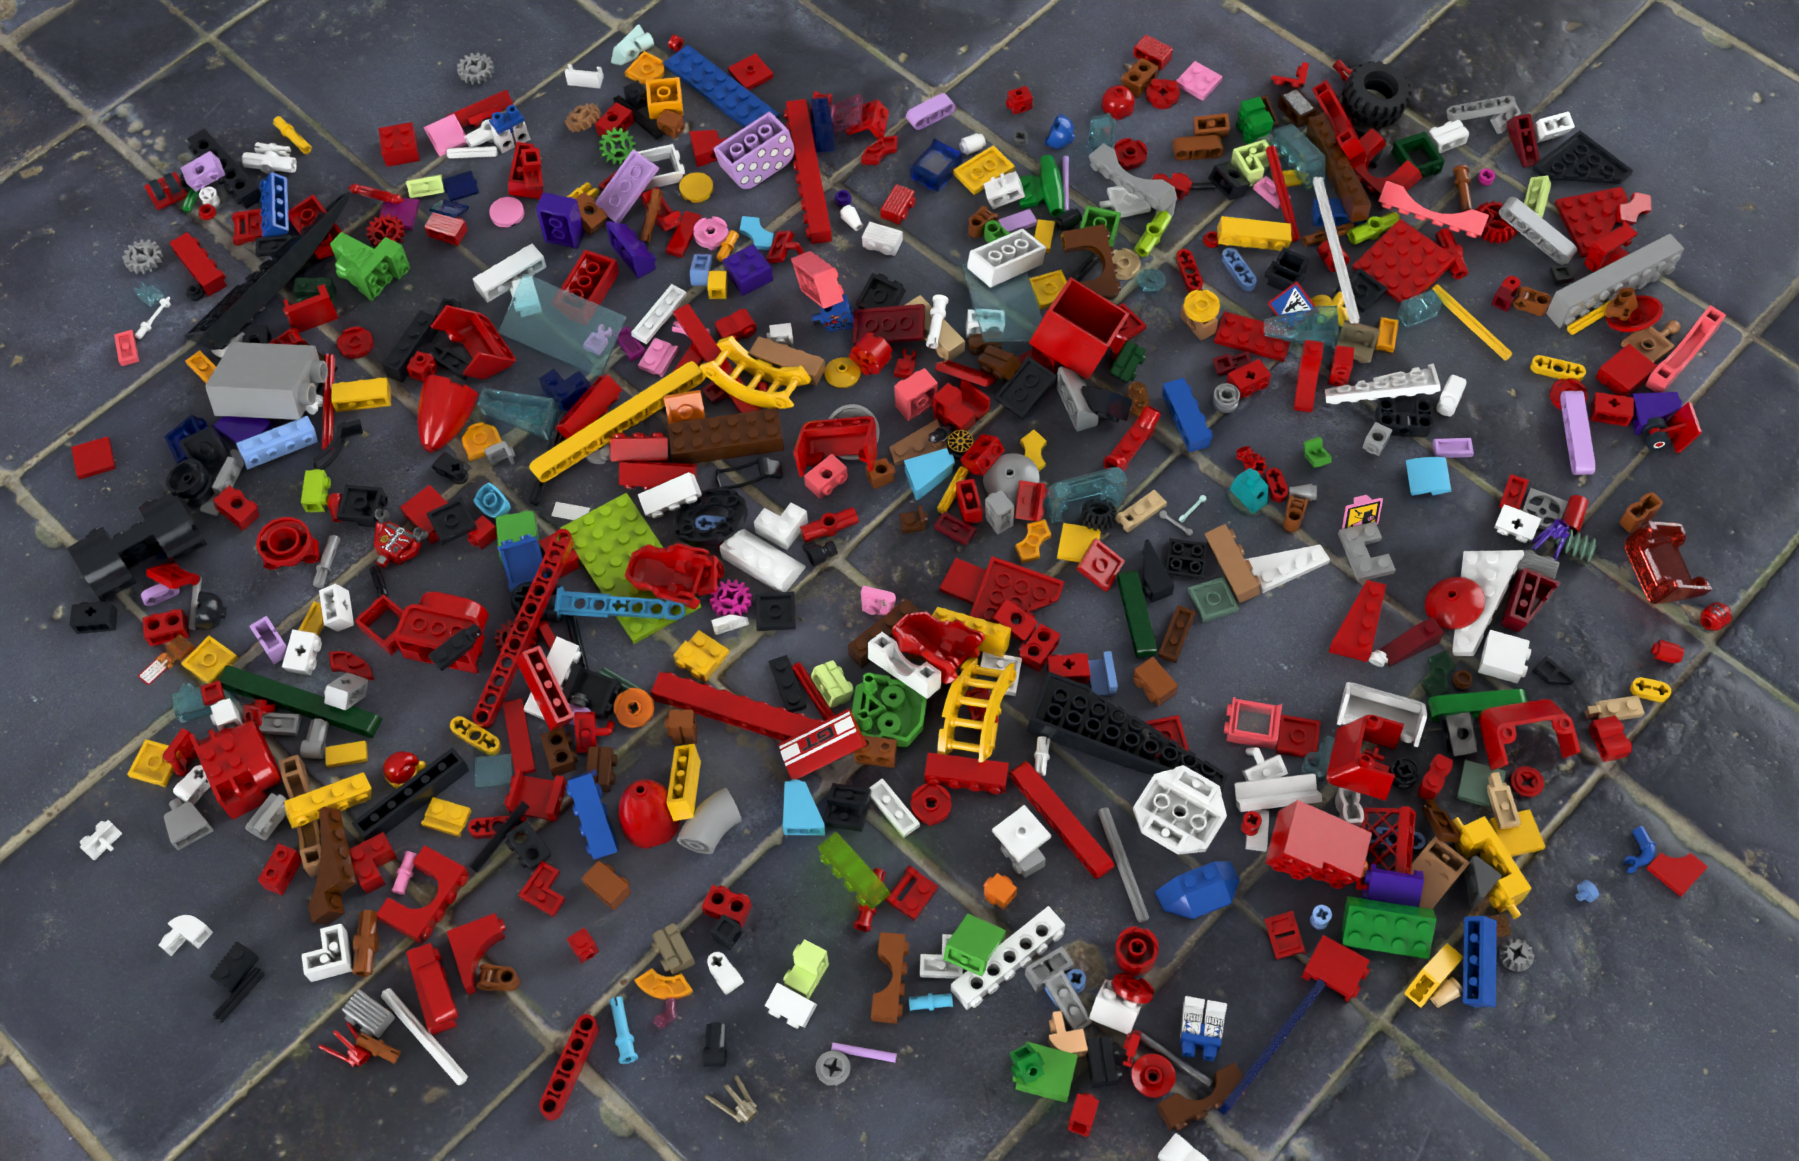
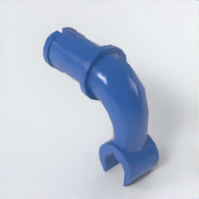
[1623,826,1656,873]

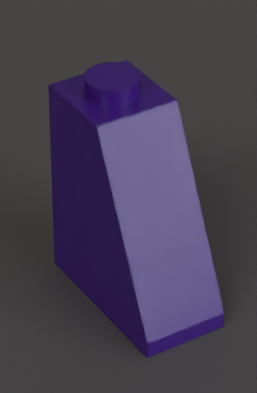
[1631,392,1682,435]

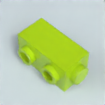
[301,469,331,512]

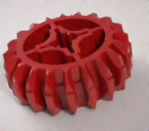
[1476,200,1518,244]

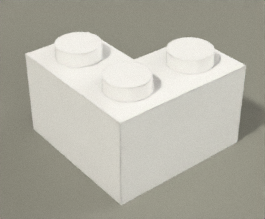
[754,503,808,550]
[301,924,353,982]

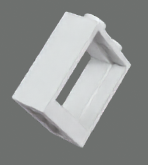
[638,144,685,190]

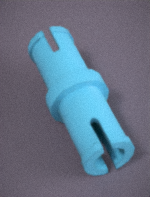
[909,993,953,1011]

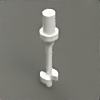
[135,297,171,339]

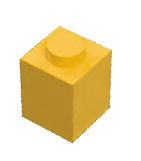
[707,270,728,299]

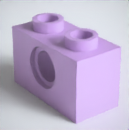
[181,151,225,191]

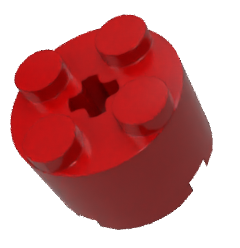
[849,332,893,375]
[1114,926,1159,976]

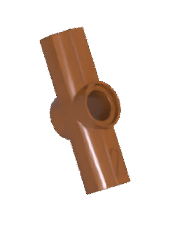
[352,910,379,977]

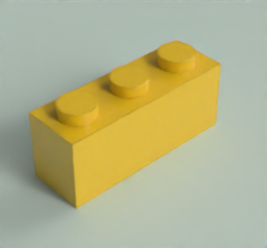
[332,377,391,412]

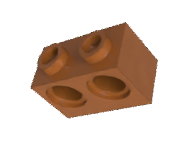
[1121,58,1158,98]
[854,736,897,768]

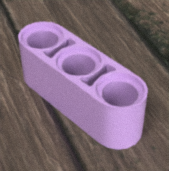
[906,93,956,130]

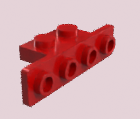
[446,90,514,128]

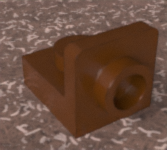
[899,505,928,533]

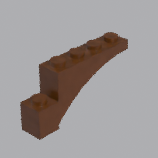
[308,807,357,925]

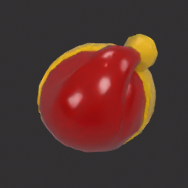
[383,751,426,789]

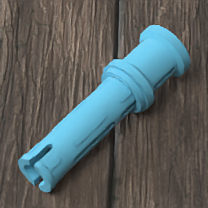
[609,997,638,1064]

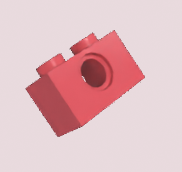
[804,454,848,499]

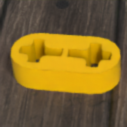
[1630,677,1671,702]

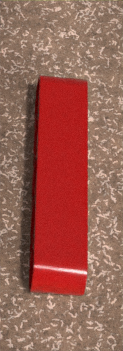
[539,1014,599,1121]

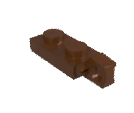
[1422,799,1460,843]

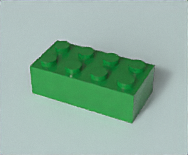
[1340,896,1436,959]

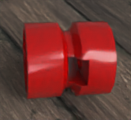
[1317,240,1350,272]

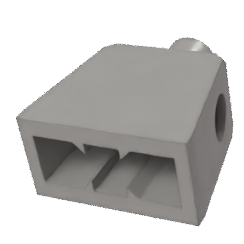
[164,798,214,851]

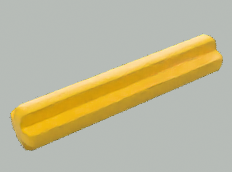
[1567,301,1611,335]
[937,466,968,514]

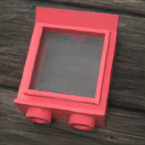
[1224,697,1282,750]

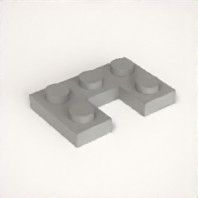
[1338,522,1396,582]

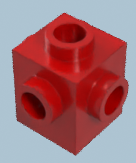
[1006,86,1033,115]
[407,351,437,382]

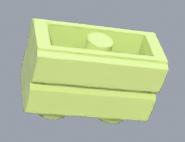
[811,660,854,708]

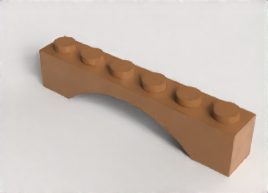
[278,754,321,877]

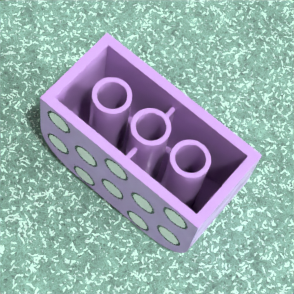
[713,111,794,189]

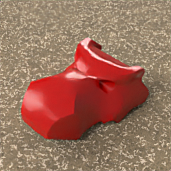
[625,543,713,610]
[892,611,985,685]

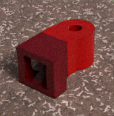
[1491,276,1521,312]

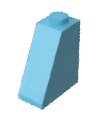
[904,448,955,500]
[783,779,825,835]

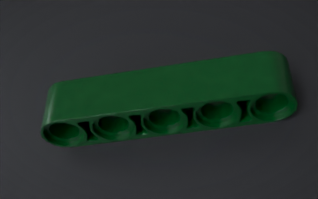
[1117,570,1157,658]

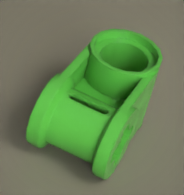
[984,220,1011,243]

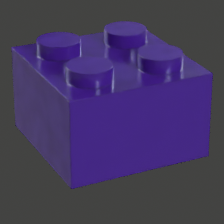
[723,244,773,296]

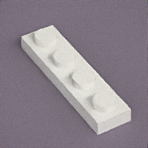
[631,284,687,344]

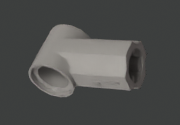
[300,719,329,759]

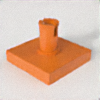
[664,390,705,423]

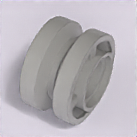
[1212,383,1240,413]

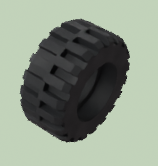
[1342,61,1412,128]

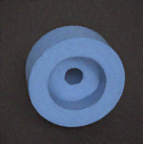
[1576,880,1599,902]

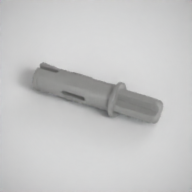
[313,535,341,588]

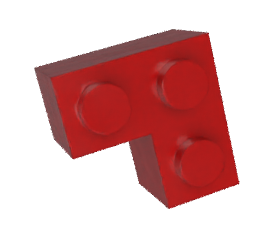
[933,383,976,435]
[349,832,397,894]

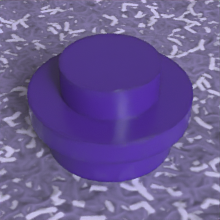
[834,190,852,207]

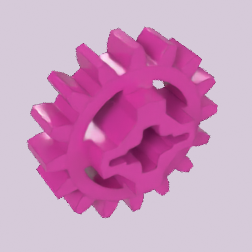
[710,579,752,617]

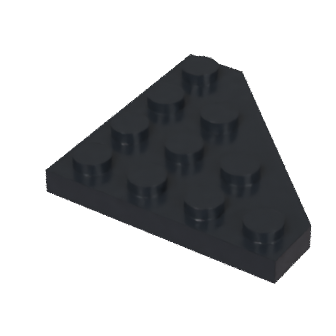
[1532,131,1633,184]

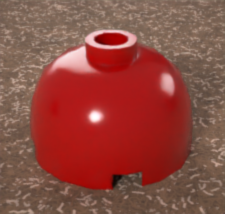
[1101,85,1135,120]

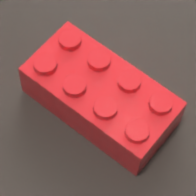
[791,251,844,309]

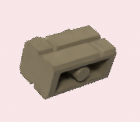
[651,923,695,976]

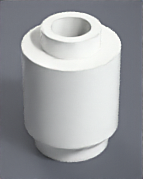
[959,133,986,155]

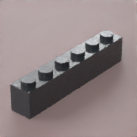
[352,747,469,841]

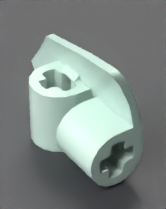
[611,24,654,65]

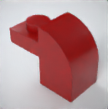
[521,148,543,190]

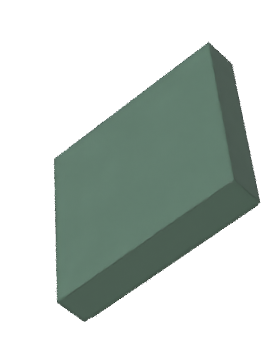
[1187,576,1239,623]
[1456,760,1506,808]

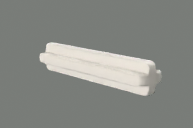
[447,146,498,159]

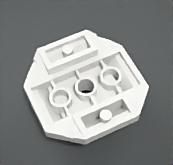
[1133,765,1227,854]

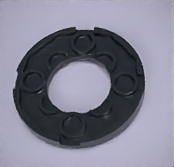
[672,488,748,547]

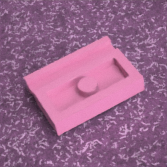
[638,338,679,377]

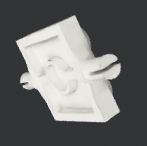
[1099,186,1151,218]

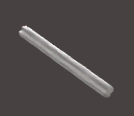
[1098,807,1149,923]

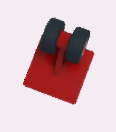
[144,172,188,210]
[1642,402,1702,453]

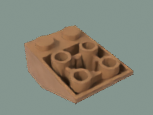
[1411,836,1470,909]

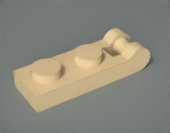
[1115,490,1167,533]

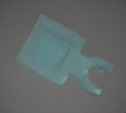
[133,282,164,307]

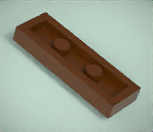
[1158,605,1196,663]

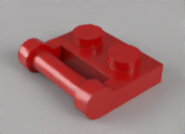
[232,208,262,246]
[146,562,200,589]
[163,728,198,777]
[884,865,939,921]

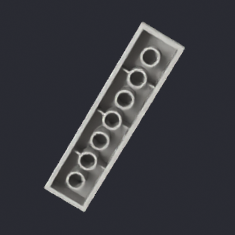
[1546,234,1684,329]

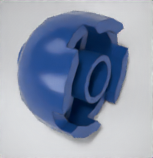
[1044,113,1075,149]

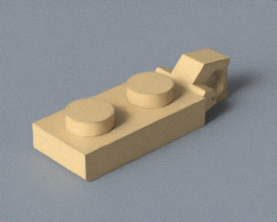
[1584,696,1645,720]
[1487,772,1521,830]

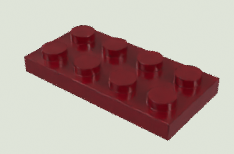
[853,304,925,345]

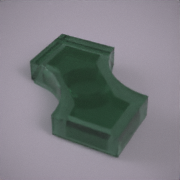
[1421,650,1456,698]

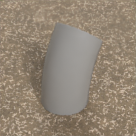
[677,787,742,854]

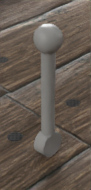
[1159,510,1193,536]

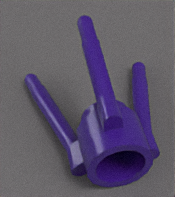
[1532,518,1570,561]

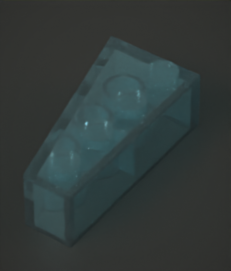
[478,388,558,441]

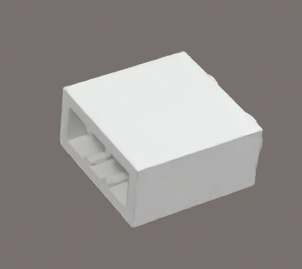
[1478,630,1531,684]

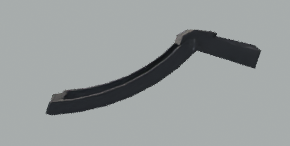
[313,419,363,470]
[715,457,783,489]

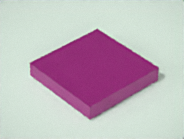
[379,198,420,230]

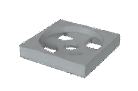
[1522,488,1568,530]

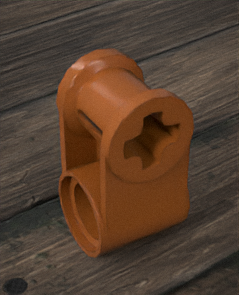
[968,205,999,238]
[1513,286,1551,316]
[1605,287,1638,321]
[1283,494,1309,532]
[476,964,520,991]

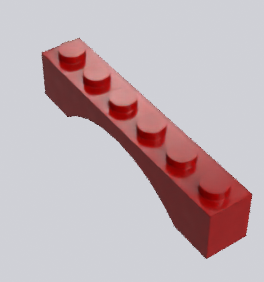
[1312,79,1365,160]

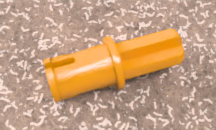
[716,230,739,262]

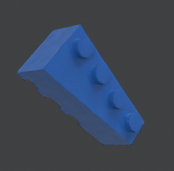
[566,769,619,860]

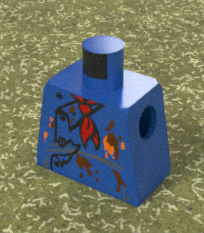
[812,294,854,332]

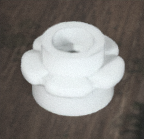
[1369,650,1388,667]

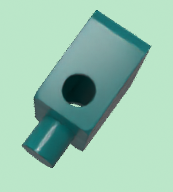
[1229,468,1268,514]

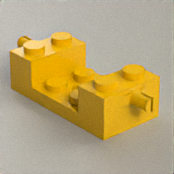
[1452,816,1532,919]

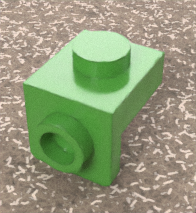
[1304,437,1332,468]

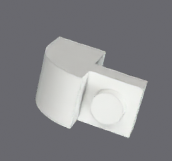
[159,915,213,956]

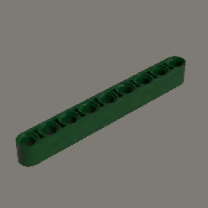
[217,665,382,738]

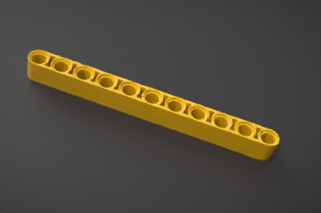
[529,361,706,482]

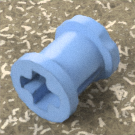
[1309,905,1332,930]

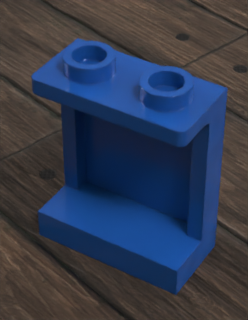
[497,534,548,592]

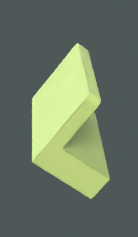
[406,174,445,199]

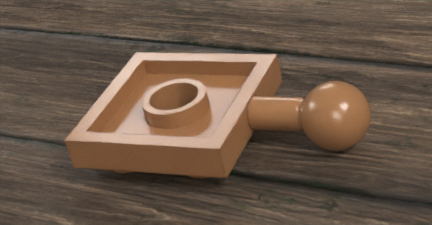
[1621,320,1680,363]

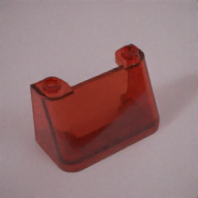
[1625,521,1712,604]

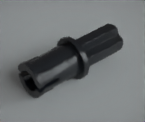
[928,424,955,443]

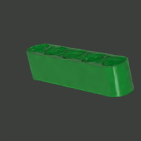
[1427,689,1527,721]

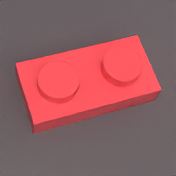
[114,330,140,366]

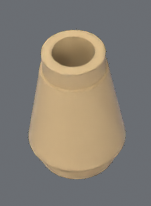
[1430,977,1463,1008]

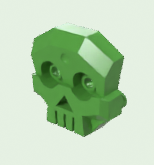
[852,673,927,747]

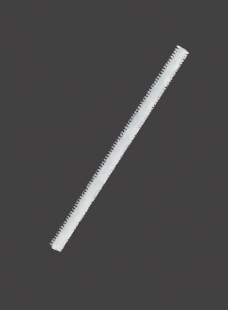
[1313,177,1360,324]

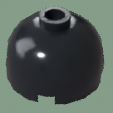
[195,591,227,630]

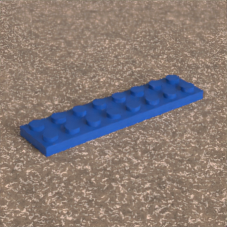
[664,45,780,128]

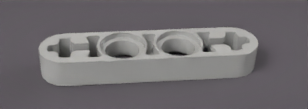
[1446,96,1516,122]

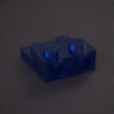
[164,414,208,464]

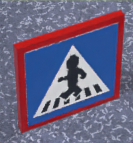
[1267,282,1318,329]

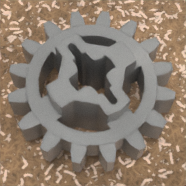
[457,52,494,85]
[122,239,163,274]

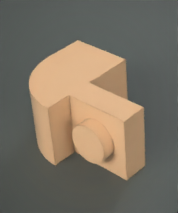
[1048,1011,1088,1058]

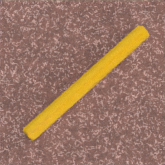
[1431,284,1513,361]

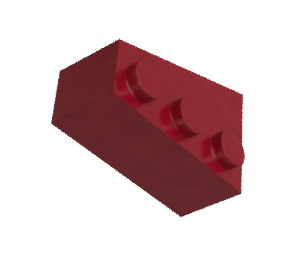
[1500,567,1560,633]

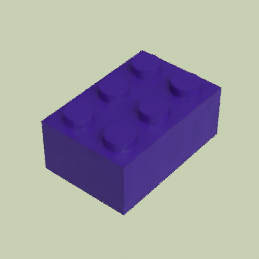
[536,192,585,249]

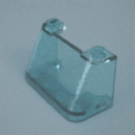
[1044,467,1128,523]

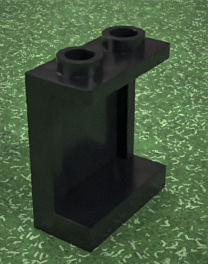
[562,663,622,719]

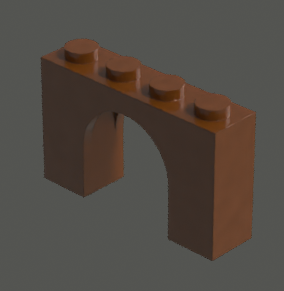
[1061,224,1121,299]

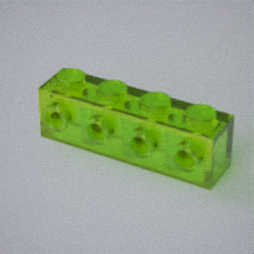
[817,832,890,910]

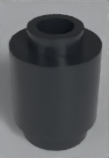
[1055,208,1082,231]

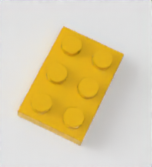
[953,145,1015,195]

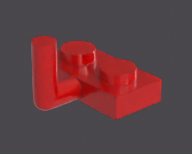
[766,230,806,263]
[574,712,615,753]

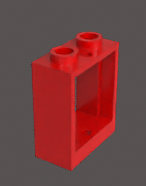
[355,594,403,656]

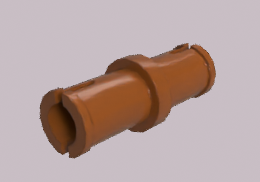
[355,1032,401,1064]

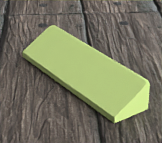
[1524,175,1551,218]

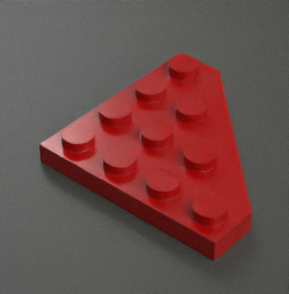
[1555,187,1629,258]
[970,556,1065,623]

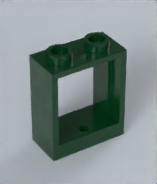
[1391,131,1445,180]

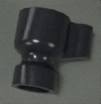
[802,541,838,566]

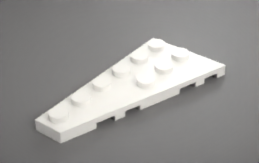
[1325,363,1440,404]
[1452,550,1524,656]

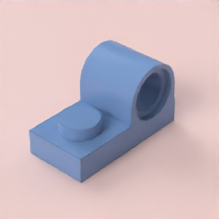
[690,254,712,286]

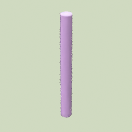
[1062,156,1069,212]

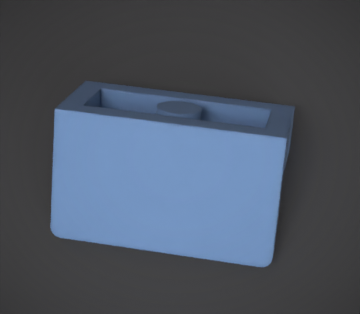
[1088,651,1118,696]

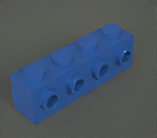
[260,172,289,237]
[1161,378,1213,452]
[1463,916,1497,1008]

